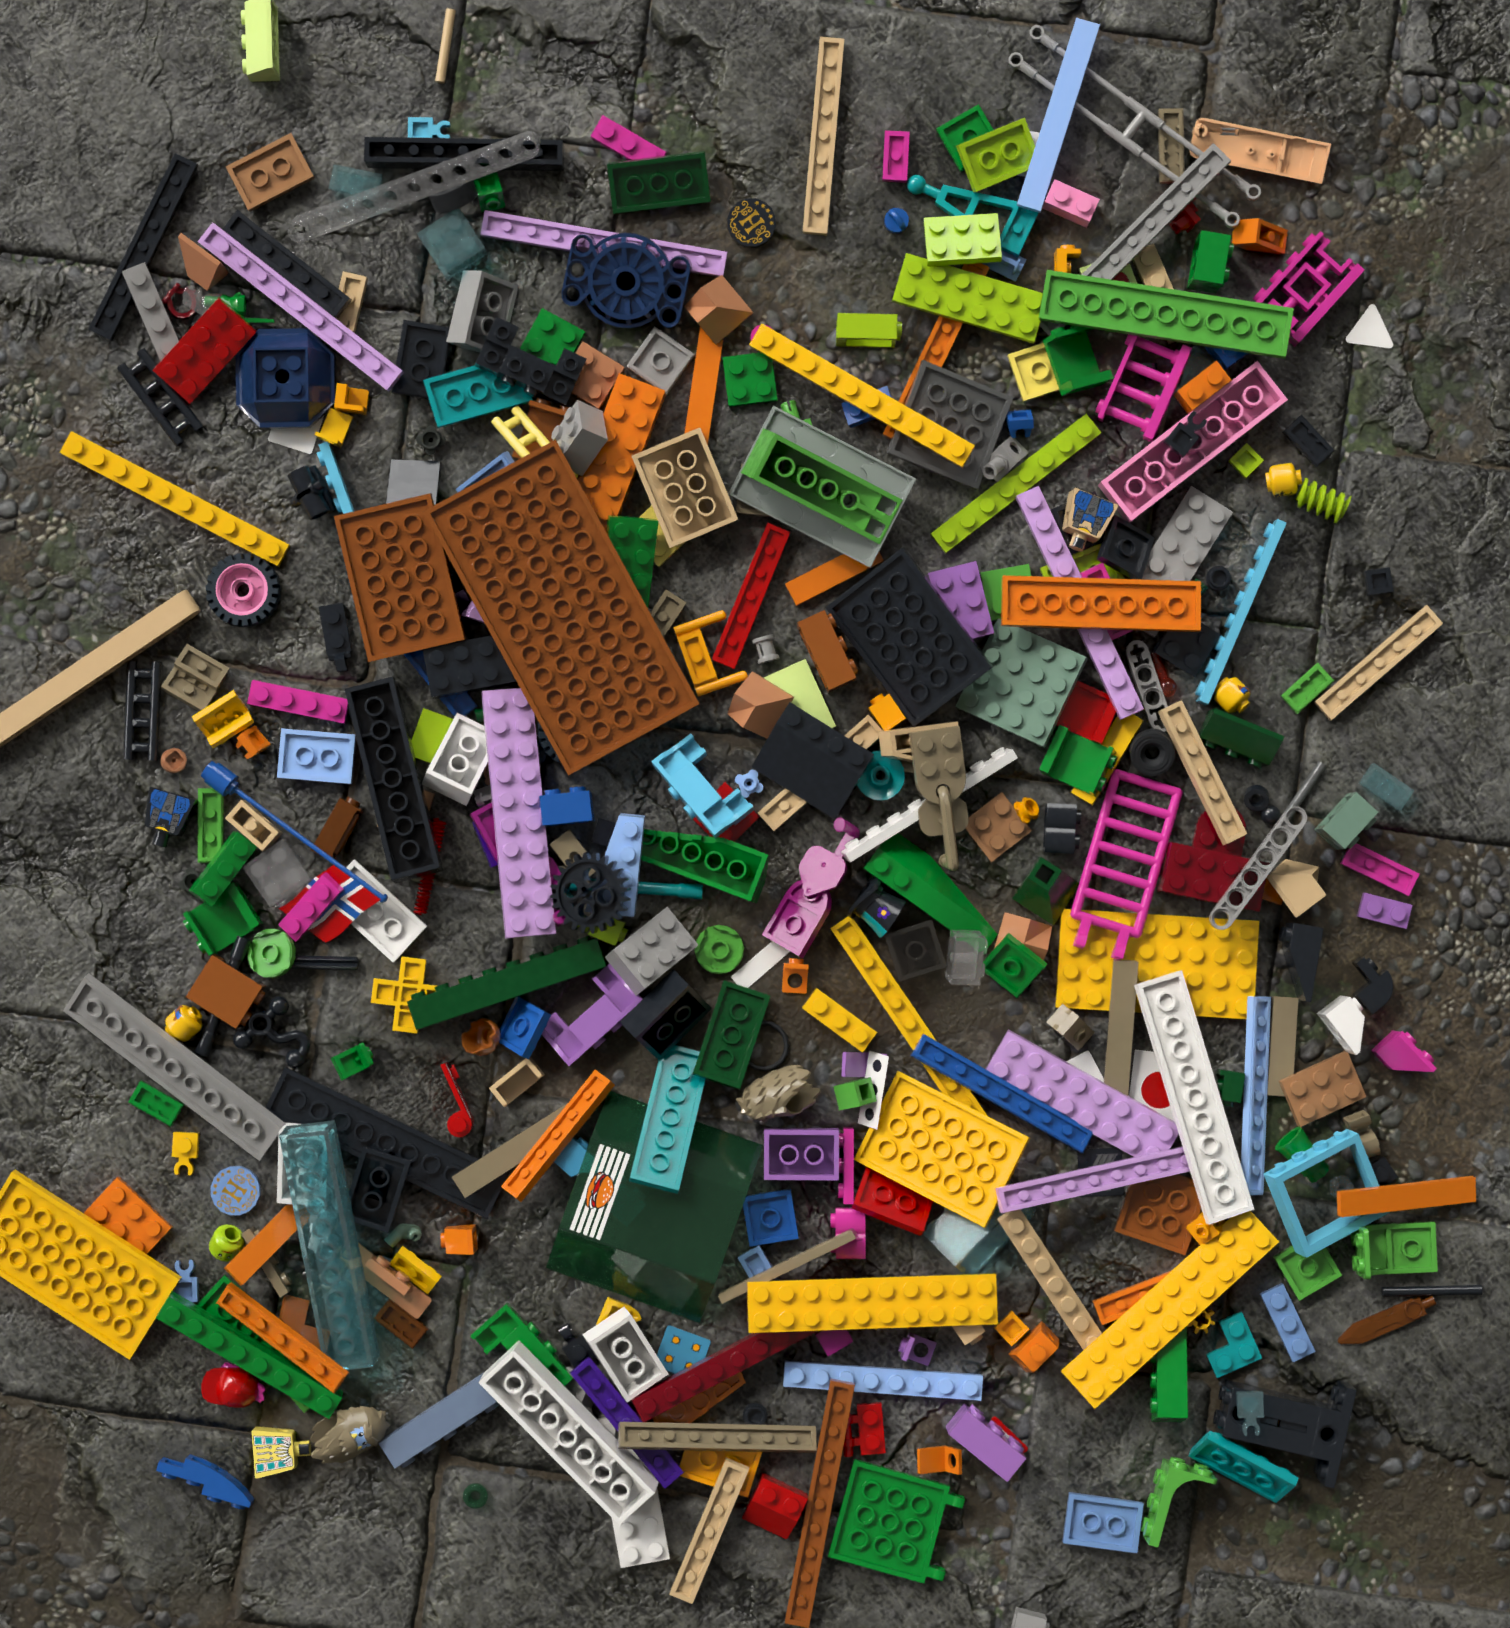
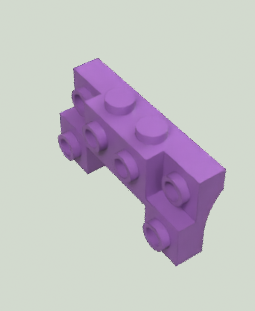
[542,963,643,1066]

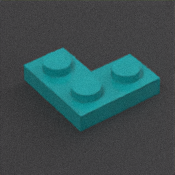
[1206,1311,1262,1378]

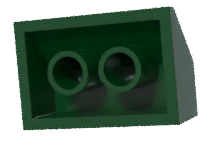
[1199,708,1285,768]

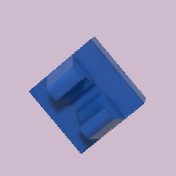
[1006,410,1034,438]

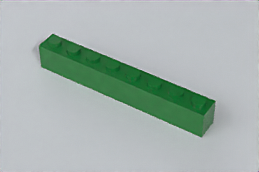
[156,1291,343,1419]

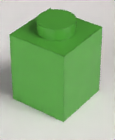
[833,1077,877,1110]

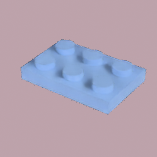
[277,728,356,784]

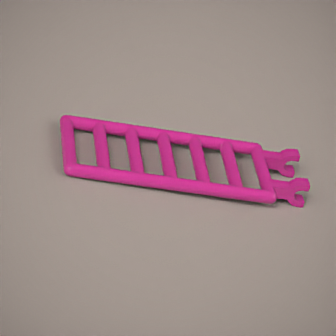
[1070,769,1183,960]

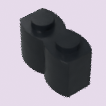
[1043,803,1081,854]

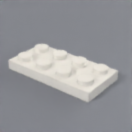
[346,859,427,963]

